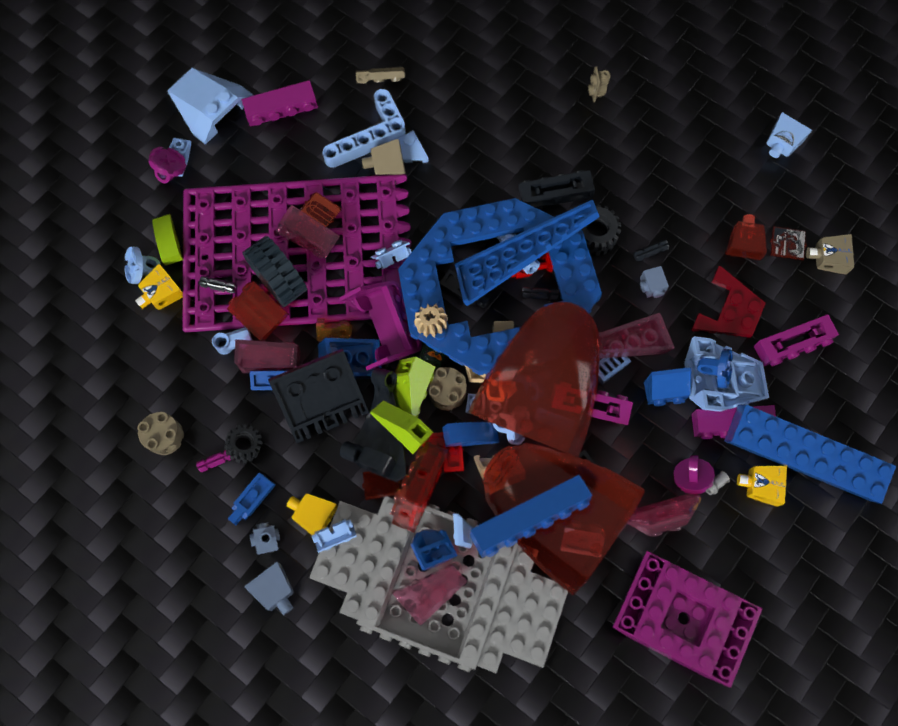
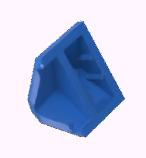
[411,529,458,571]

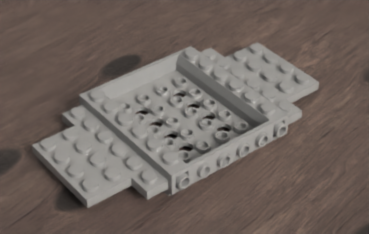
[309,496,569,673]

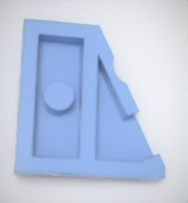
[389,131,429,163]

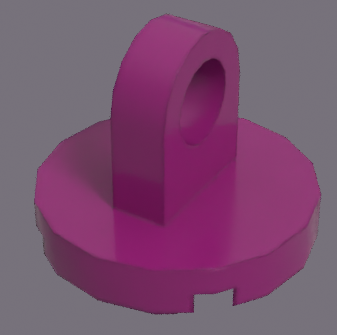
[148,147,186,183]
[674,455,715,494]

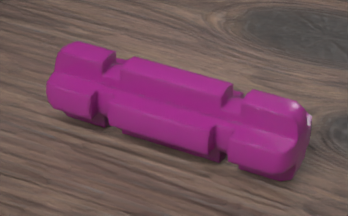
[196,450,231,472]

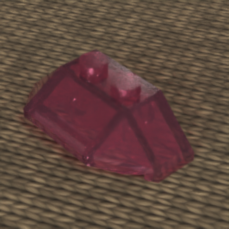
[618,493,701,537]

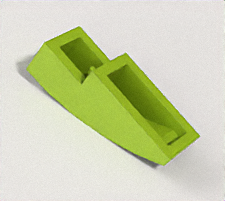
[152,214,183,266]

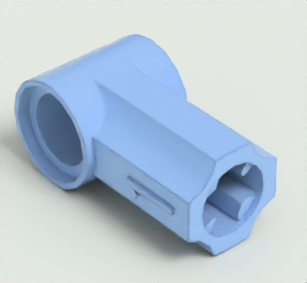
[212,327,253,355]

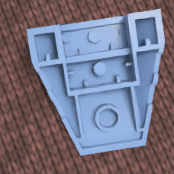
[168,68,254,145]
[684,336,769,412]

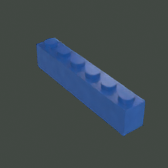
[470,475,592,558]

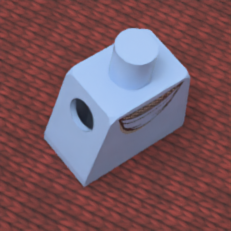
[767,112,812,158]

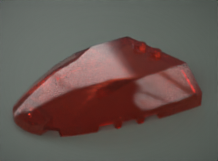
[468,302,600,457]
[483,443,645,596]

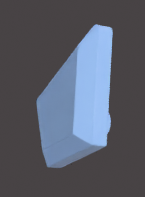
[453,513,473,548]

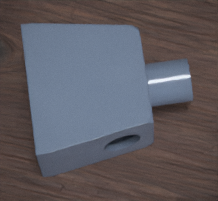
[244,562,294,615]

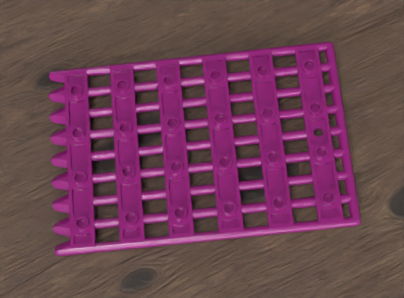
[183,174,412,332]

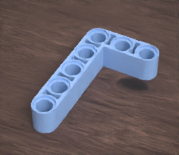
[323,89,406,168]

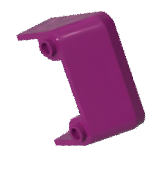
[339,281,422,370]

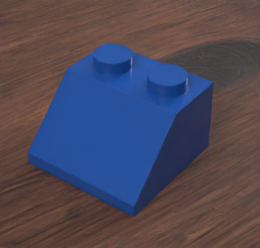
[644,367,691,406]

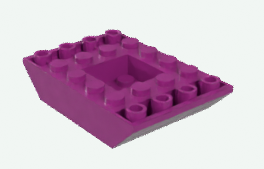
[613,551,762,688]

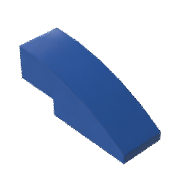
[442,422,499,447]

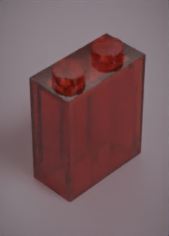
[227,281,290,342]

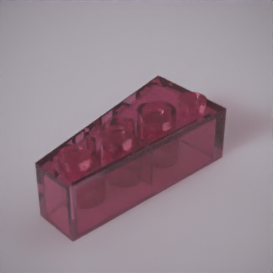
[585,313,675,359]

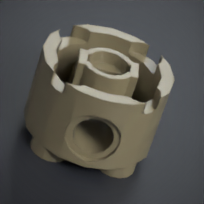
[428,367,467,411]
[137,412,184,455]

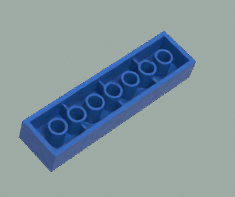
[724,404,896,504]

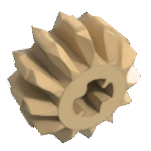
[414,303,448,338]

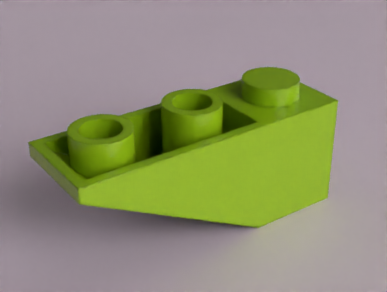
[370,400,433,454]

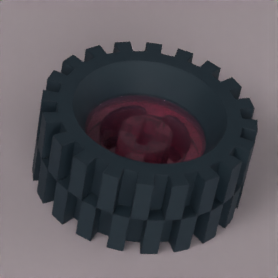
[242,235,308,307]

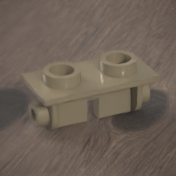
[588,67,610,102]

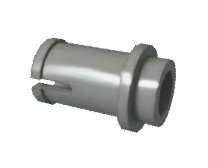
[706,471,730,495]

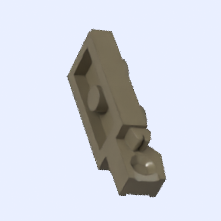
[356,67,405,84]

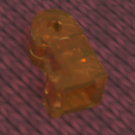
[316,318,353,342]

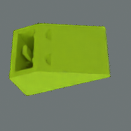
[394,357,435,417]

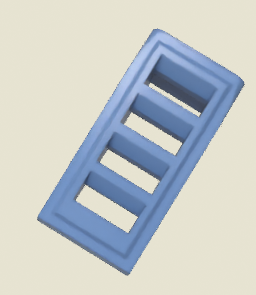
[591,347,631,385]

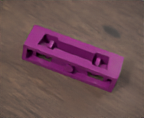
[754,315,839,367]
[549,381,633,425]

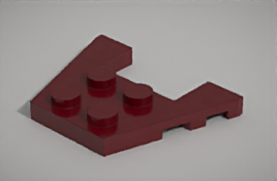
[691,266,766,338]

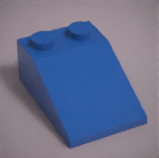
[318,338,382,380]

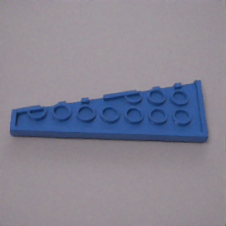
[455,199,600,306]

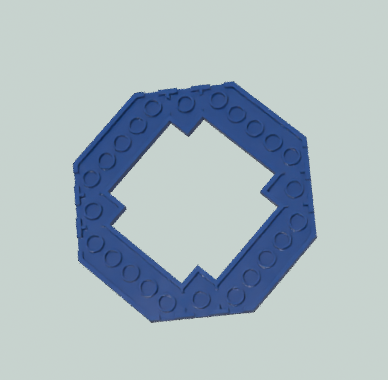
[398,198,602,375]

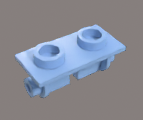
[371,240,412,269]
[311,519,357,553]

